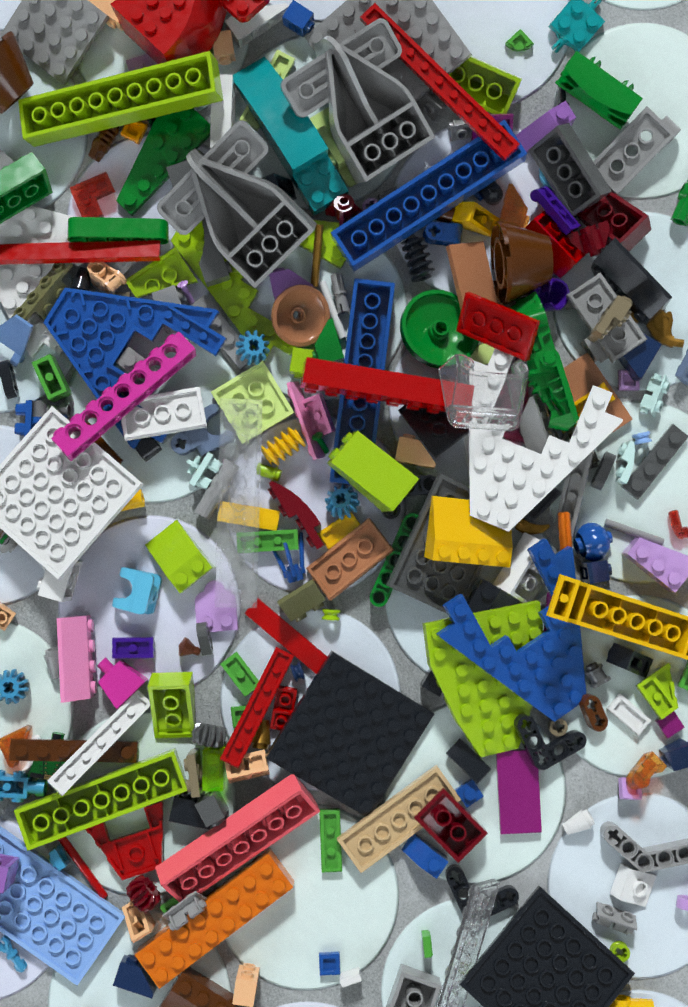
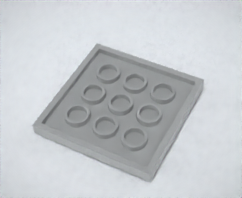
[0,0,110,85]

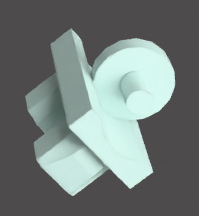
[186,452,222,489]

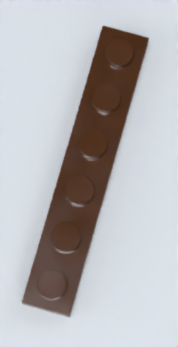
[9,738,138,763]

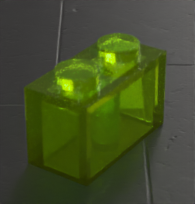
[202,746,226,791]

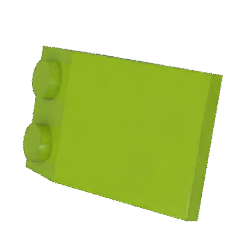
[145,520,214,593]
[148,672,196,738]

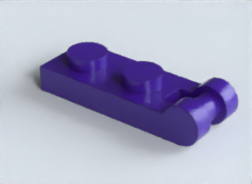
[530,186,581,235]

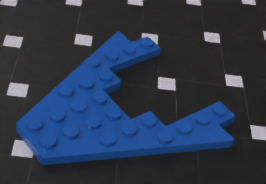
[43,287,227,449]
[436,538,586,722]

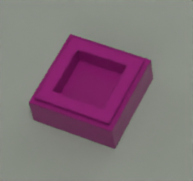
[655,711,685,738]

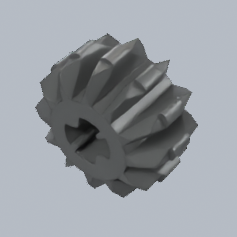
[191,722,226,748]

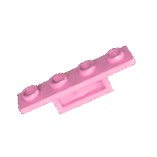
[287,381,336,460]

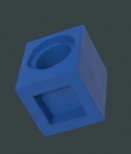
[282,0,315,38]

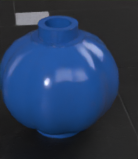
[573,523,613,561]

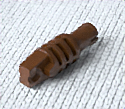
[88,126,119,162]

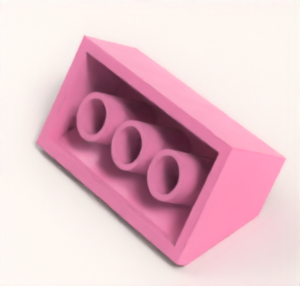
[57,615,97,703]

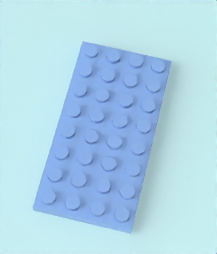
[0,826,125,986]

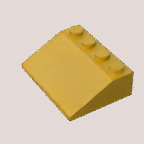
[424,496,513,568]

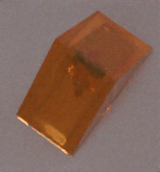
[0,725,32,768]

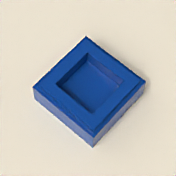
[319,952,340,976]

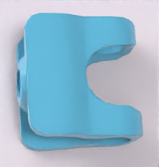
[112,567,162,614]

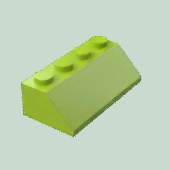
[449,56,522,114]

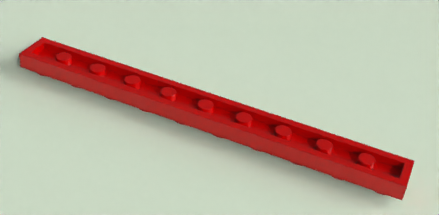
[360,3,520,161]

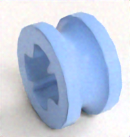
[632,431,652,445]

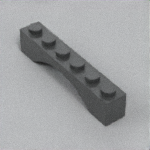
[166,160,232,287]

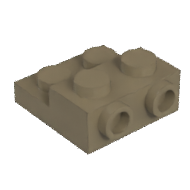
[587,295,633,343]

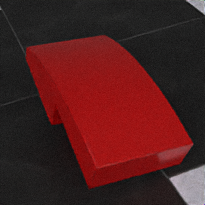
[270,685,298,731]

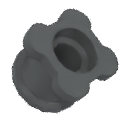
[585,662,611,688]

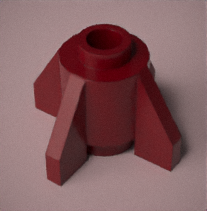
[325,194,363,226]
[568,220,610,257]

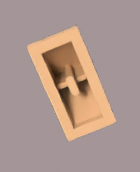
[122,902,156,943]

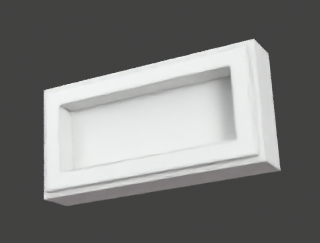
[606,693,652,736]

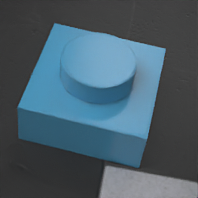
[48,844,70,871]

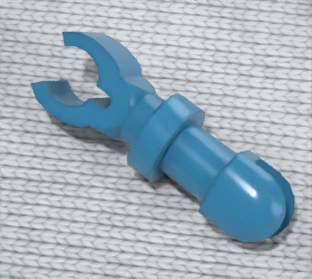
[0,935,27,972]

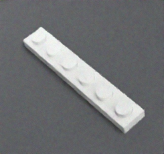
[47,690,150,796]

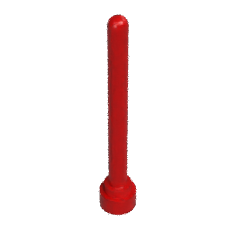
[58,837,108,899]

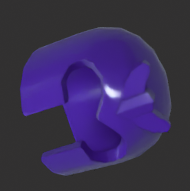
[528,278,570,311]

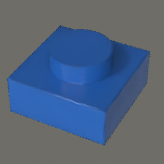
[455,778,484,808]

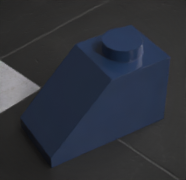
[579,560,612,584]
[659,738,688,771]
[113,954,157,999]

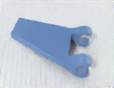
[0,314,33,367]

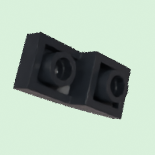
[446,738,491,785]

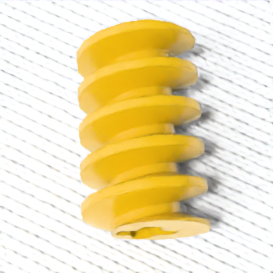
[260,427,306,466]

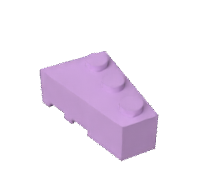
[622,537,688,593]

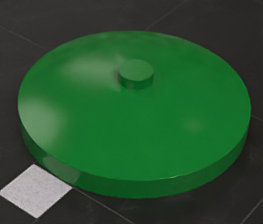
[400,290,479,369]

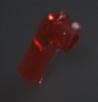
[668,510,688,539]

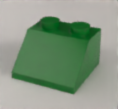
[312,318,344,363]

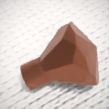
[179,637,201,656]

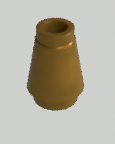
[252,720,271,750]

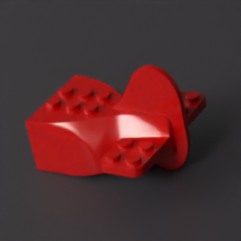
[110,0,270,64]

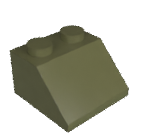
[277,579,326,622]

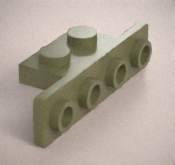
[11,263,73,322]

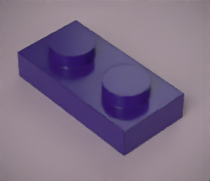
[112,637,154,658]

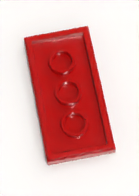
[456,292,540,361]

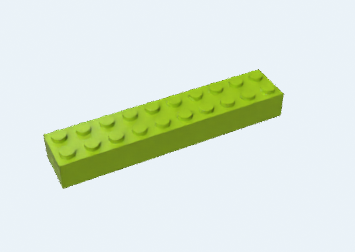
[18,51,224,147]

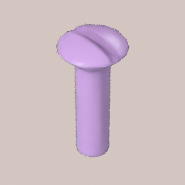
[177,280,194,304]

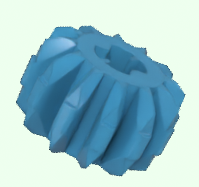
[235,330,270,365]
[325,484,360,520]
[0,669,30,704]

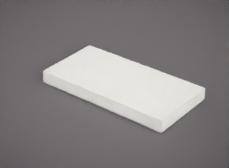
[121,387,207,441]

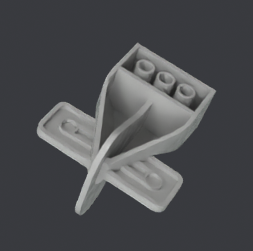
[280,18,435,184]
[157,120,317,288]

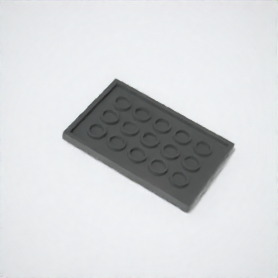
[386,473,483,613]

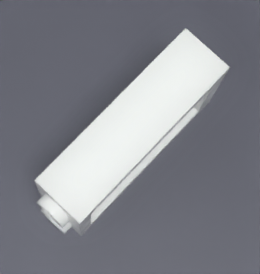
[210,74,236,149]

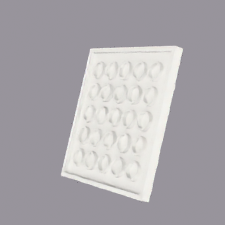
[0,406,144,580]

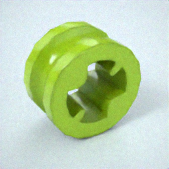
[322,609,340,620]
[610,941,630,962]

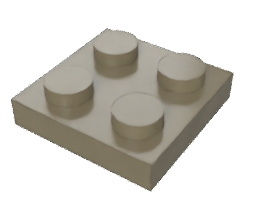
[184,748,205,798]

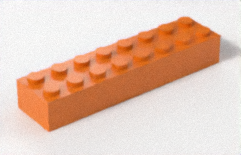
[135,848,294,989]

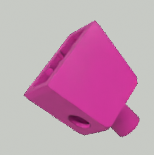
[97,658,148,709]

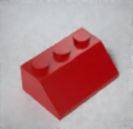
[525,211,587,279]

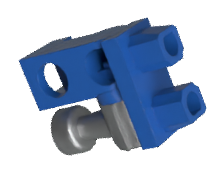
[14,400,71,437]

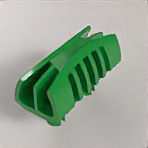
[555,51,643,130]

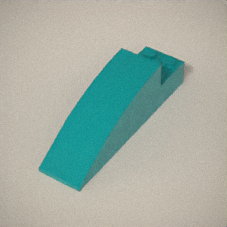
[233,56,349,217]

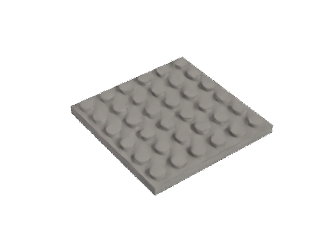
[305,0,472,101]

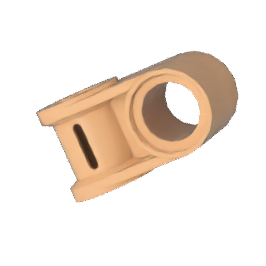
[87,262,127,295]

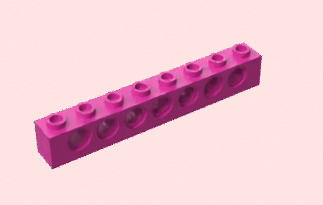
[51,331,196,462]

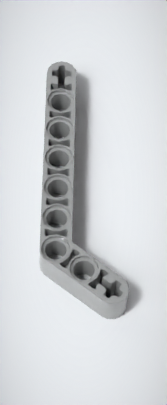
[600,821,688,872]

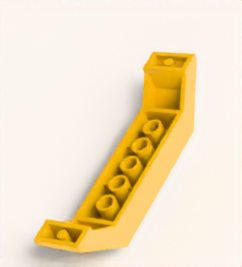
[546,574,688,660]

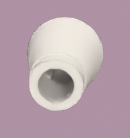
[562,809,595,835]

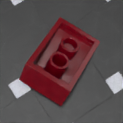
[576,192,652,251]
[414,788,488,863]

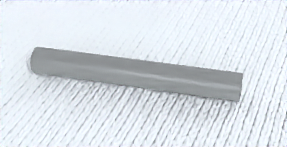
[604,518,664,546]

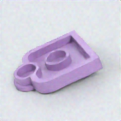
[195,580,238,632]

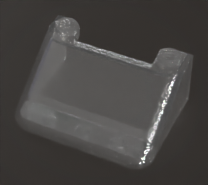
[439,354,529,431]

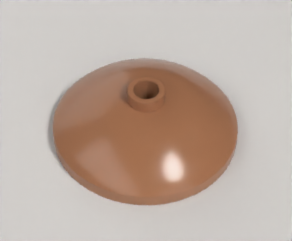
[271,285,330,347]

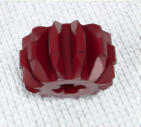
[126,875,161,913]

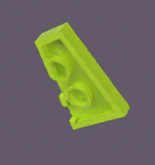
[126,248,198,298]

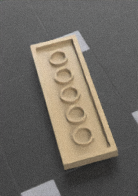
[337,765,461,873]

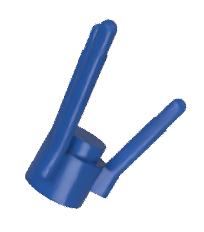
[272,532,306,583]

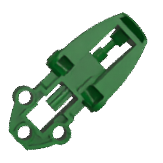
[510,291,579,432]

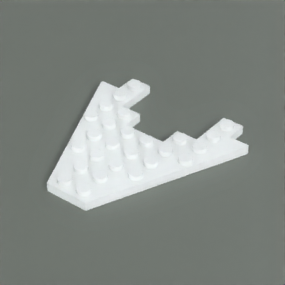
[0,205,137,358]

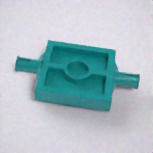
[548,0,605,53]

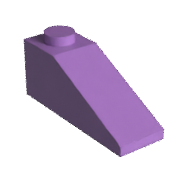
[515,100,576,153]

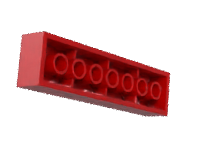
[300,357,474,417]

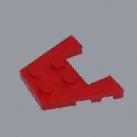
[85,800,163,880]

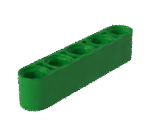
[67,217,169,245]
[370,513,418,607]

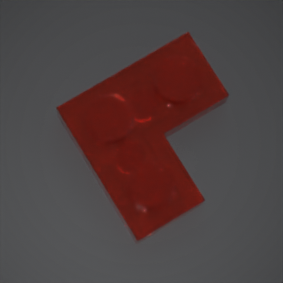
[70,172,116,217]

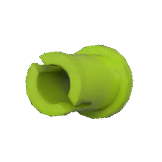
[255,462,282,482]

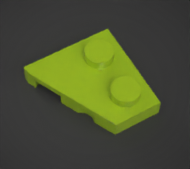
[635,663,678,720]

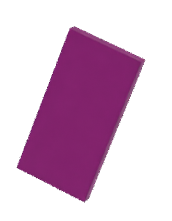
[496,749,542,834]

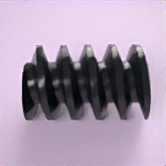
[400,237,435,282]

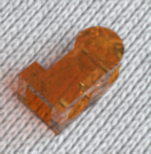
[626,751,667,790]

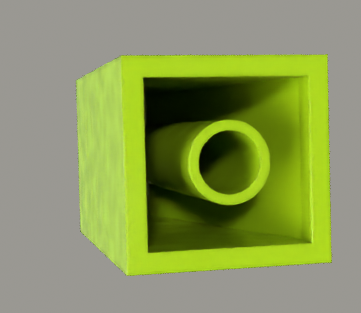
[327,430,419,512]

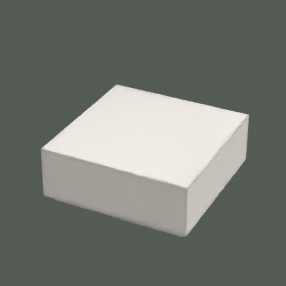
[340,967,362,988]

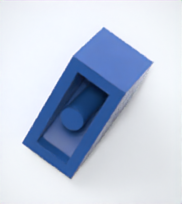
[402,834,449,879]

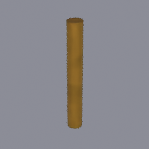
[310,224,324,287]

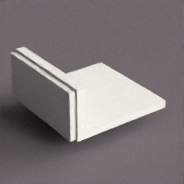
[610,863,656,907]

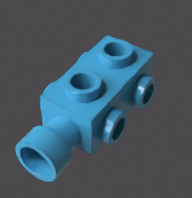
[0,770,47,803]

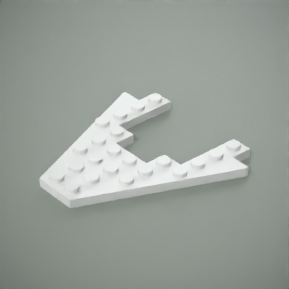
[468,348,623,532]

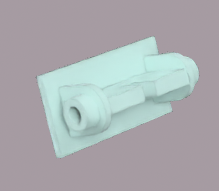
[639,373,670,418]

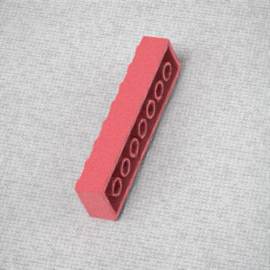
[155,774,320,902]

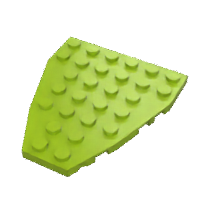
[422,600,543,757]

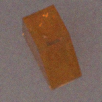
[499,183,530,228]

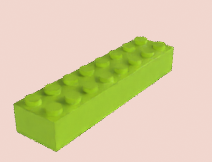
[14,748,187,851]

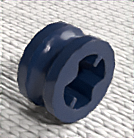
[290,662,306,682]

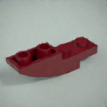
[268,481,324,550]

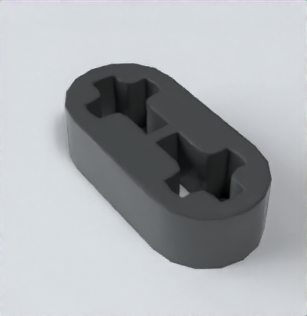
[590,451,616,490]
[196,622,213,656]

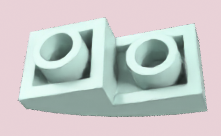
[615,440,635,485]

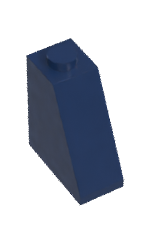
[618,333,662,382]

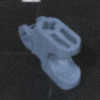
[171,404,235,457]

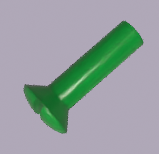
[312,432,330,454]

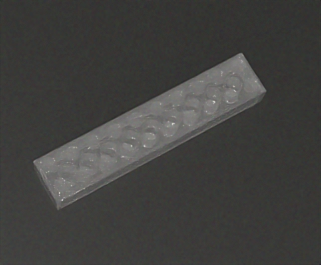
[214,398,263,608]

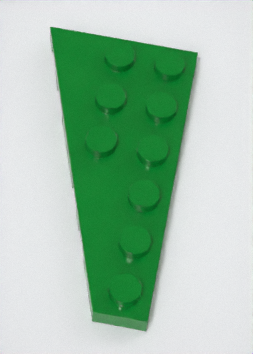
[116,108,211,216]

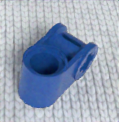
[422,222,463,247]

